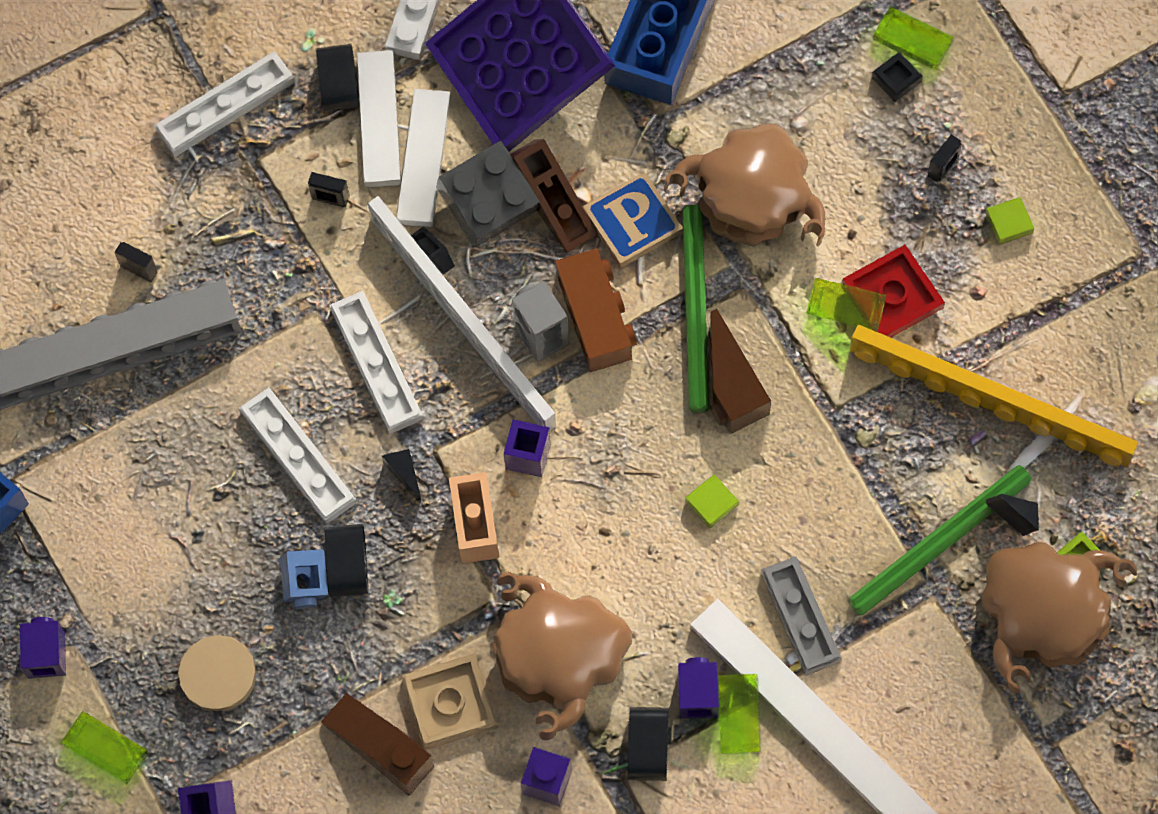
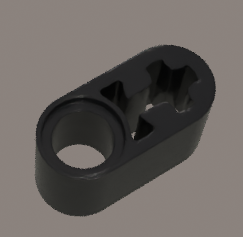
[316,43,360,112]
[325,524,369,597]
[627,706,668,781]

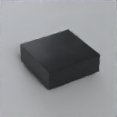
[871,52,923,102]
[927,134,962,183]
[308,172,350,207]
[114,242,158,282]

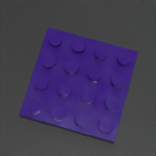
[425,0,616,152]

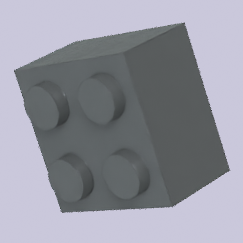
[436,140,540,248]

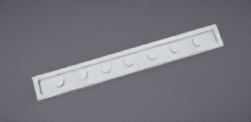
[368,196,556,431]
[690,599,937,814]

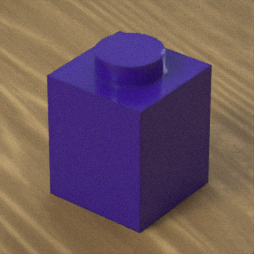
[503,419,551,477]
[20,617,66,679]
[678,657,719,719]
[521,747,572,807]
[178,780,236,814]

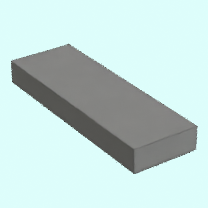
[761,556,842,676]

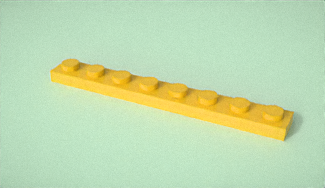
[850,324,1138,468]

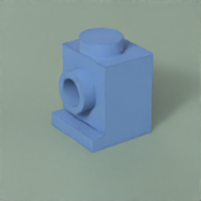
[278,550,328,609]

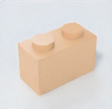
[449,472,499,564]

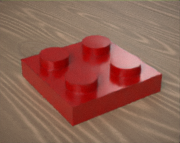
[842,244,945,338]

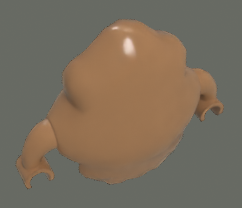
[664,123,826,247]
[981,542,1137,693]
[493,572,632,740]

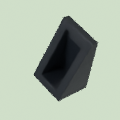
[410,226,455,275]
[382,449,421,501]
[986,494,1039,536]

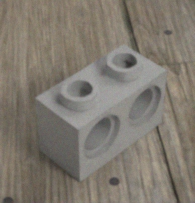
[512,281,569,362]

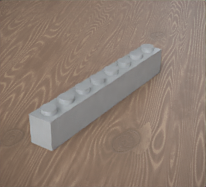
[0,279,242,410]

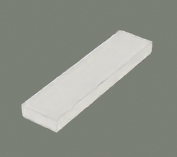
[357,50,401,188]
[154,51,295,158]
[397,89,451,228]
[329,291,423,435]
[239,387,357,525]

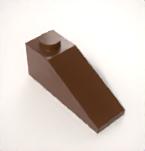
[510,139,598,253]
[710,309,771,434]
[321,693,434,796]

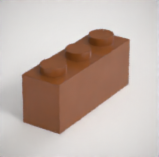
[555,248,637,373]

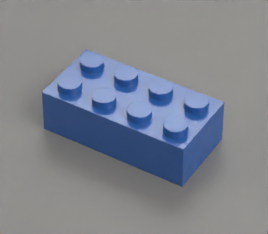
[604,0,714,106]

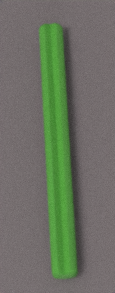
[683,205,709,413]
[849,465,1031,615]

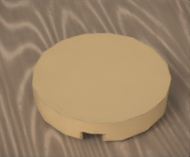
[178,635,256,712]

